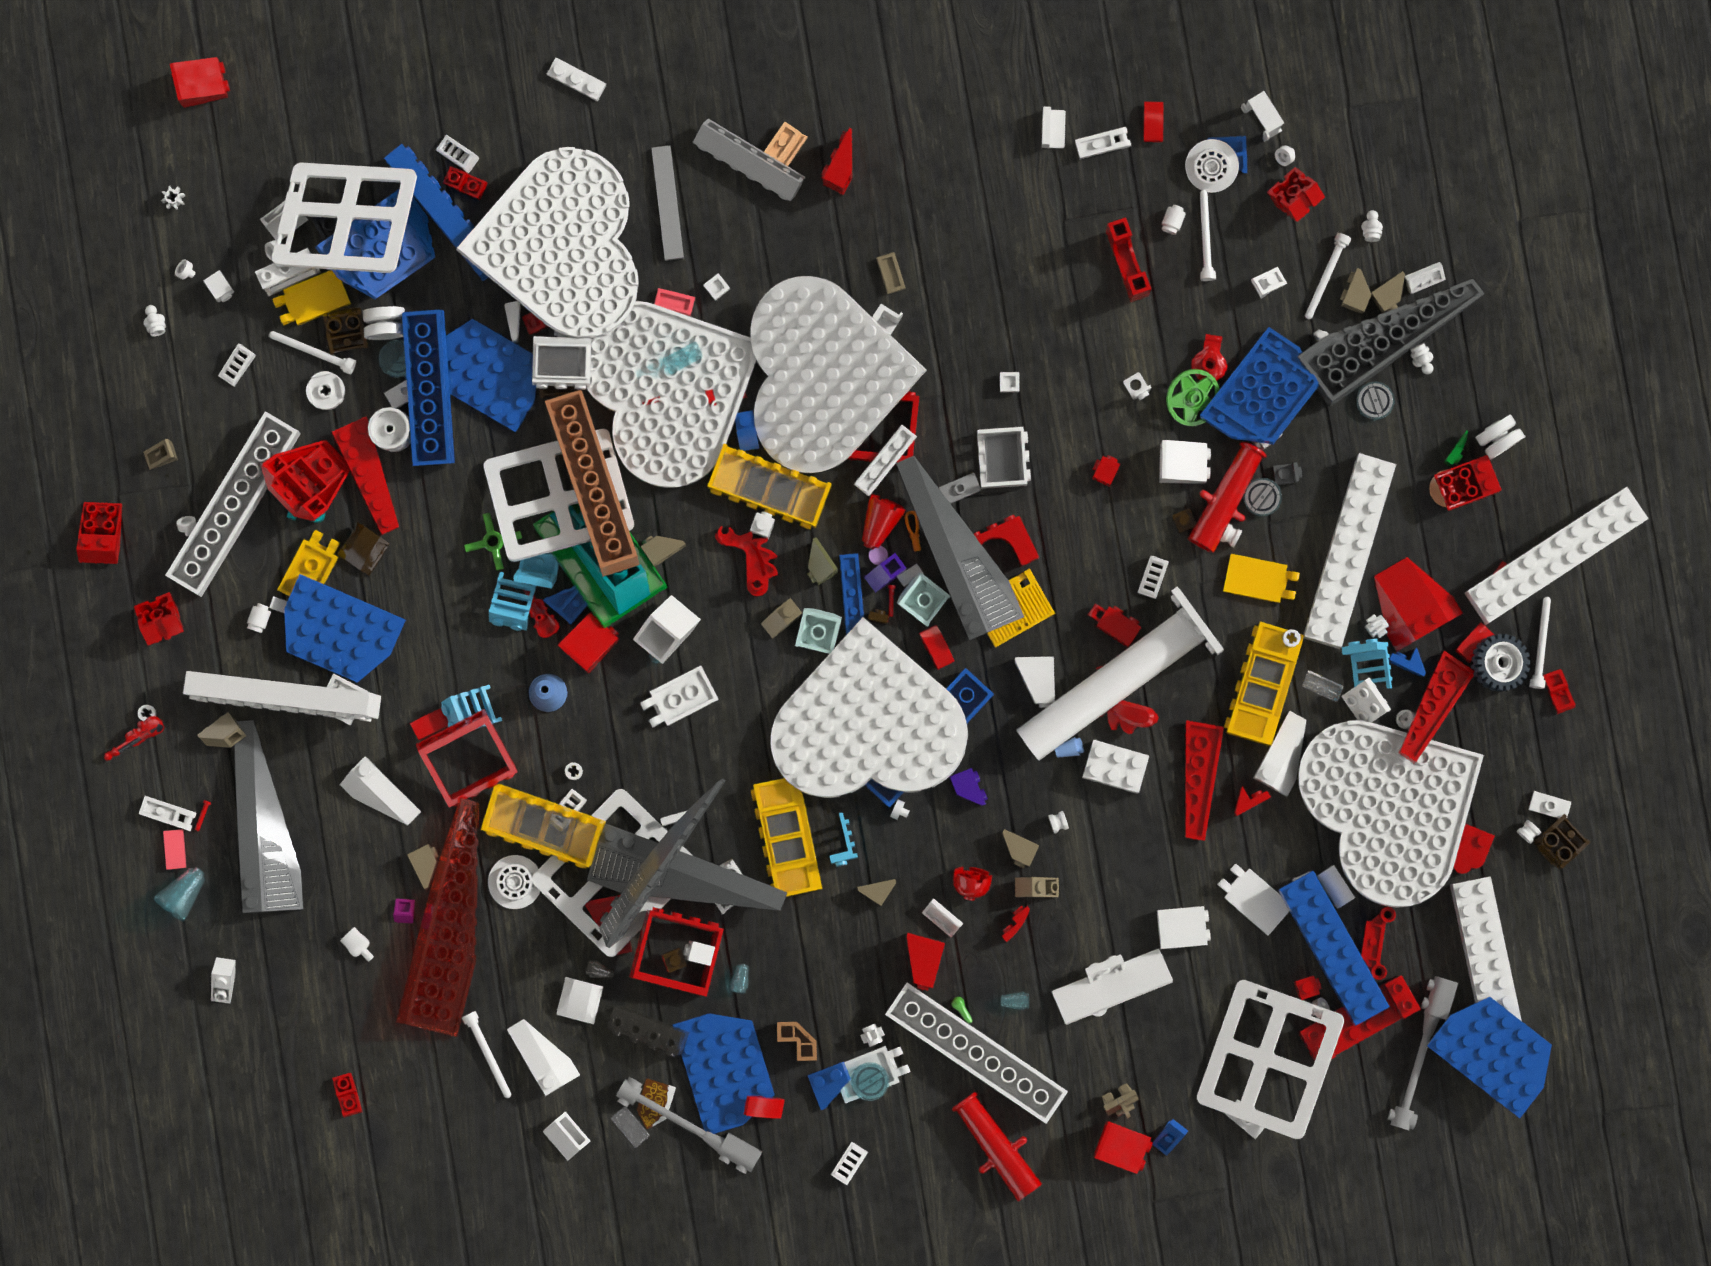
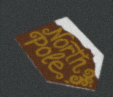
[637,1079,676,1129]

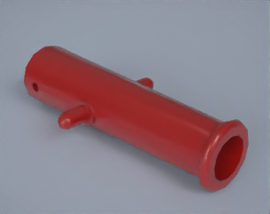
[1188,441,1267,553]
[952,1092,1042,1201]

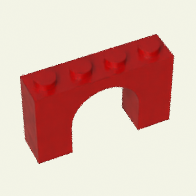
[1106,217,1151,302]
[974,515,1039,567]

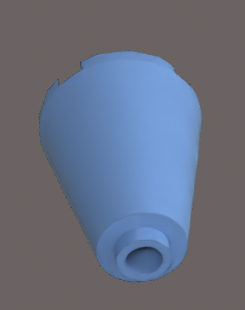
[529,674,567,712]

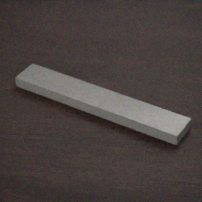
[652,146,684,261]

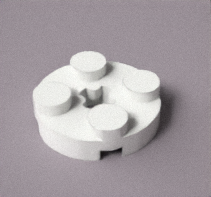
[306,371,345,410]

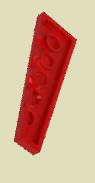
[332,417,399,536]
[1399,651,1475,764]
[1185,720,1224,841]

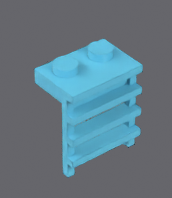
[513,553,559,588]
[489,572,536,631]
[1342,639,1392,689]
[441,685,502,729]
[830,813,858,867]

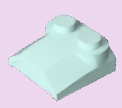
[897,573,950,627]
[795,608,842,654]

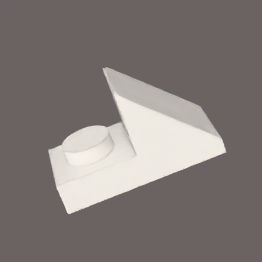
[1251,267,1287,298]

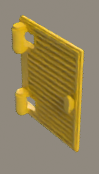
[987,569,1055,647]

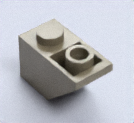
[1340,268,1371,314]
[198,712,246,747]
[1015,877,1059,897]

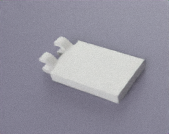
[640,666,719,728]
[1217,864,1289,936]
[841,1046,911,1103]

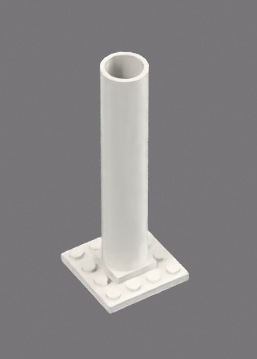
[1016,586,1224,760]

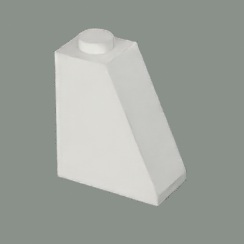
[1015,657,1055,708]

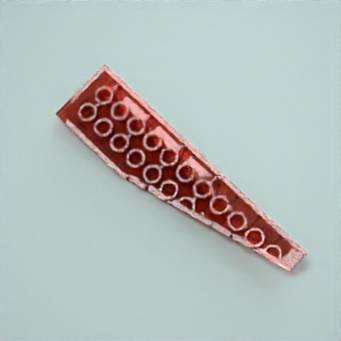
[396,798,479,1037]

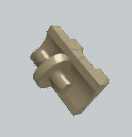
[1102,1084,1139,1119]

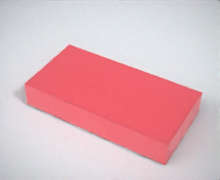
[654,288,695,316]
[163,829,187,870]

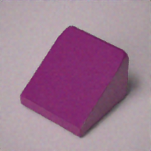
[393,899,415,923]

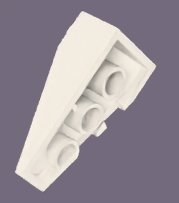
[1253,711,1306,797]
[340,757,421,825]
[507,1019,580,1096]

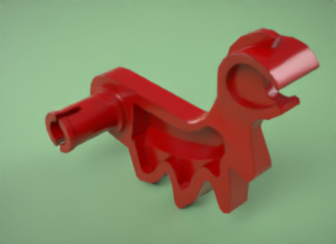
[715,526,778,597]
[1096,664,1159,734]

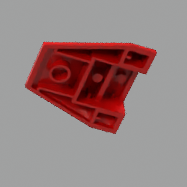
[261,440,350,521]
[1374,557,1463,652]

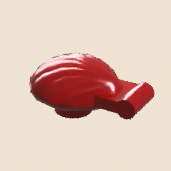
[1191,334,1227,381]

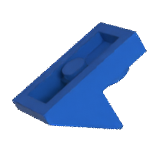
[735,410,759,451]
[1388,648,1426,678]
[1152,1119,1188,1156]

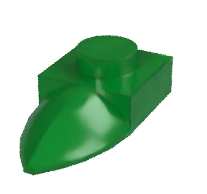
[1444,430,1468,467]

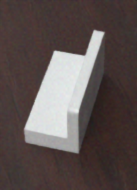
[1042,107,1066,148]

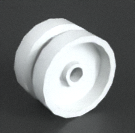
[363,307,405,340]
[368,407,411,452]
[1475,415,1525,460]

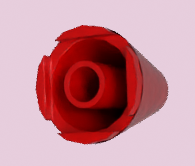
[862,494,906,550]

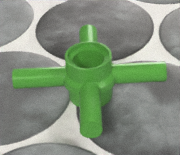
[464,513,522,570]

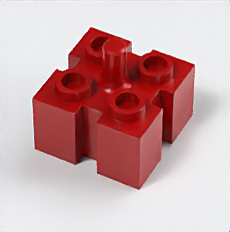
[1267,167,1325,222]
[134,592,184,645]

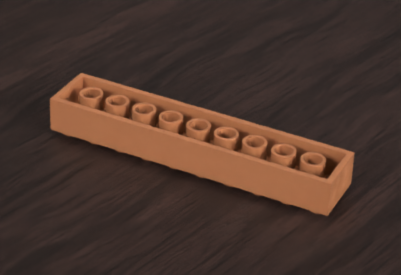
[545,390,640,577]

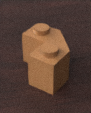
[777,1022,817,1061]

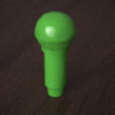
[951,997,973,1024]

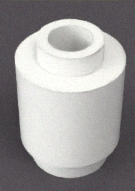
[1162,205,1186,235]
[247,603,271,633]

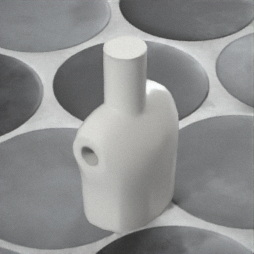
[340,927,374,962]

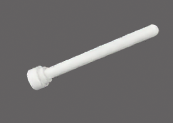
[1200,190,1216,281]
[1305,233,1351,319]
[269,331,356,375]
[1529,597,1551,689]
[462,1011,511,1098]

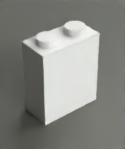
[1157,906,1211,949]

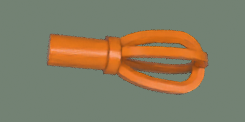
[905,511,921,551]

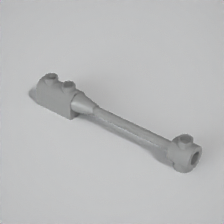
[1388,976,1458,1130]
[616,1077,762,1174]

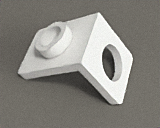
[1123,372,1151,400]

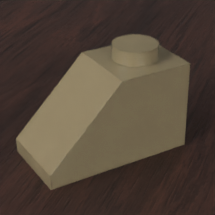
[1370,271,1405,314]
[641,536,686,567]
[761,598,803,638]
[1002,829,1039,868]
[407,844,439,890]

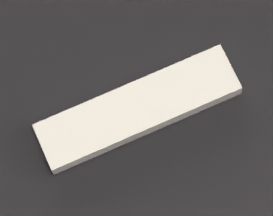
[854,425,917,496]

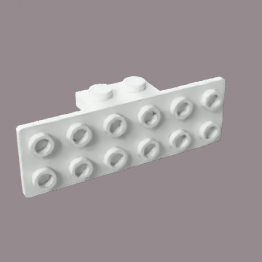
[1052,949,1173,1025]

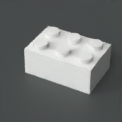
[1082,740,1149,794]

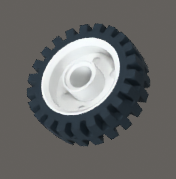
[1471,634,1530,691]

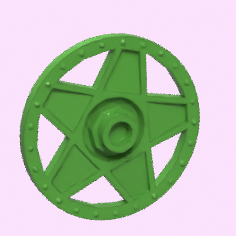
[1166,369,1220,426]

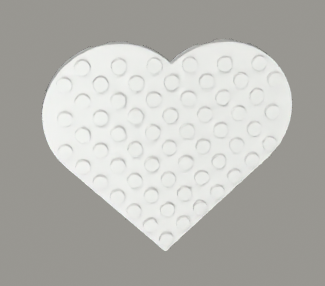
[456,147,638,338]
[751,276,927,473]
[578,301,756,488]
[771,617,968,798]
[1298,720,1484,907]

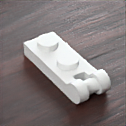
[1075,127,1131,159]
[139,796,196,831]

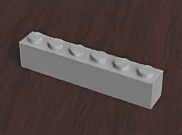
[693,119,805,201]

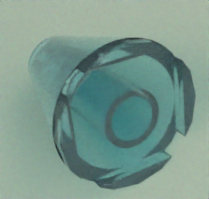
[154,867,205,922]

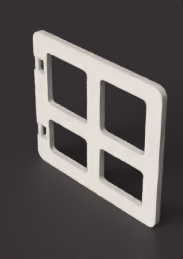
[272,163,417,273]
[484,429,634,562]
[532,789,693,957]
[1197,980,1344,1139]

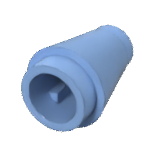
[1055,737,1084,758]

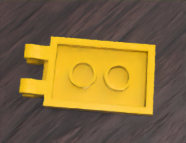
[272,270,351,325]
[277,530,340,596]
[1223,554,1300,603]

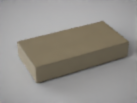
[876,252,906,295]

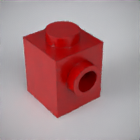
[1092,455,1120,487]
[1294,976,1322,1000]

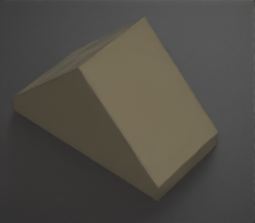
[144,439,178,469]
[858,879,896,906]

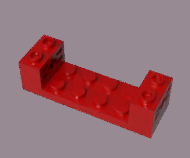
[1298,975,1421,1062]

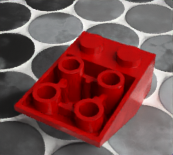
[821,128,852,195]
[1434,455,1502,511]
[76,502,122,564]

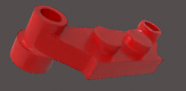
[1361,907,1396,980]

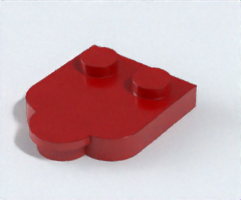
[1453,824,1495,874]

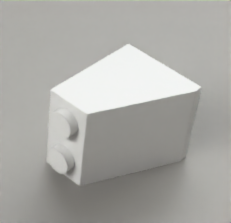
[1159,440,1211,484]
[633,595,701,664]

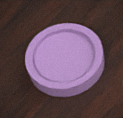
[869,546,888,565]

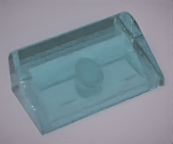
[663,342,703,374]

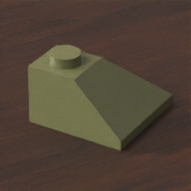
[807,537,838,585]

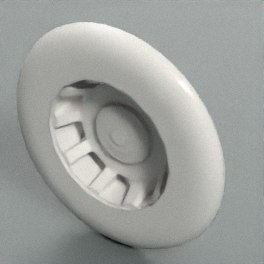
[1185,139,1239,192]
[488,855,540,909]

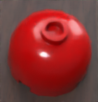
[953,867,992,901]

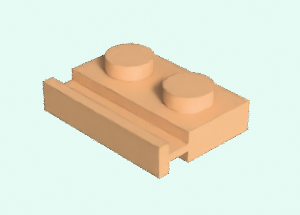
[764,122,808,166]

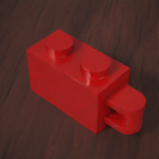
[1088,604,1141,648]

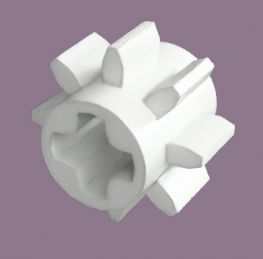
[161,186,185,210]
[1365,614,1389,638]
[860,1024,885,1047]

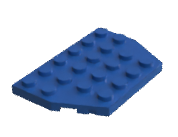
[315,189,435,299]
[446,319,536,432]
[1200,327,1319,444]
[284,574,406,682]
[1427,997,1552,1118]
[673,1013,775,1134]

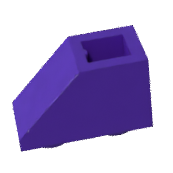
[864,553,906,593]
[950,768,987,806]

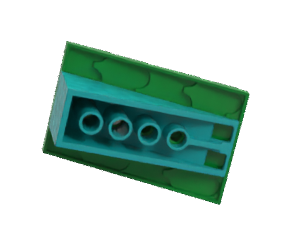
[533,503,667,628]

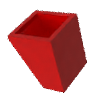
[170,57,230,108]
[558,613,620,673]
[906,933,945,991]
[1093,1120,1153,1174]

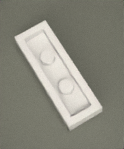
[547,58,606,102]

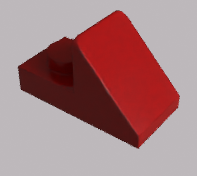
[1234,786,1271,816]

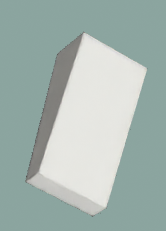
[897,564,924,587]
[269,596,287,613]

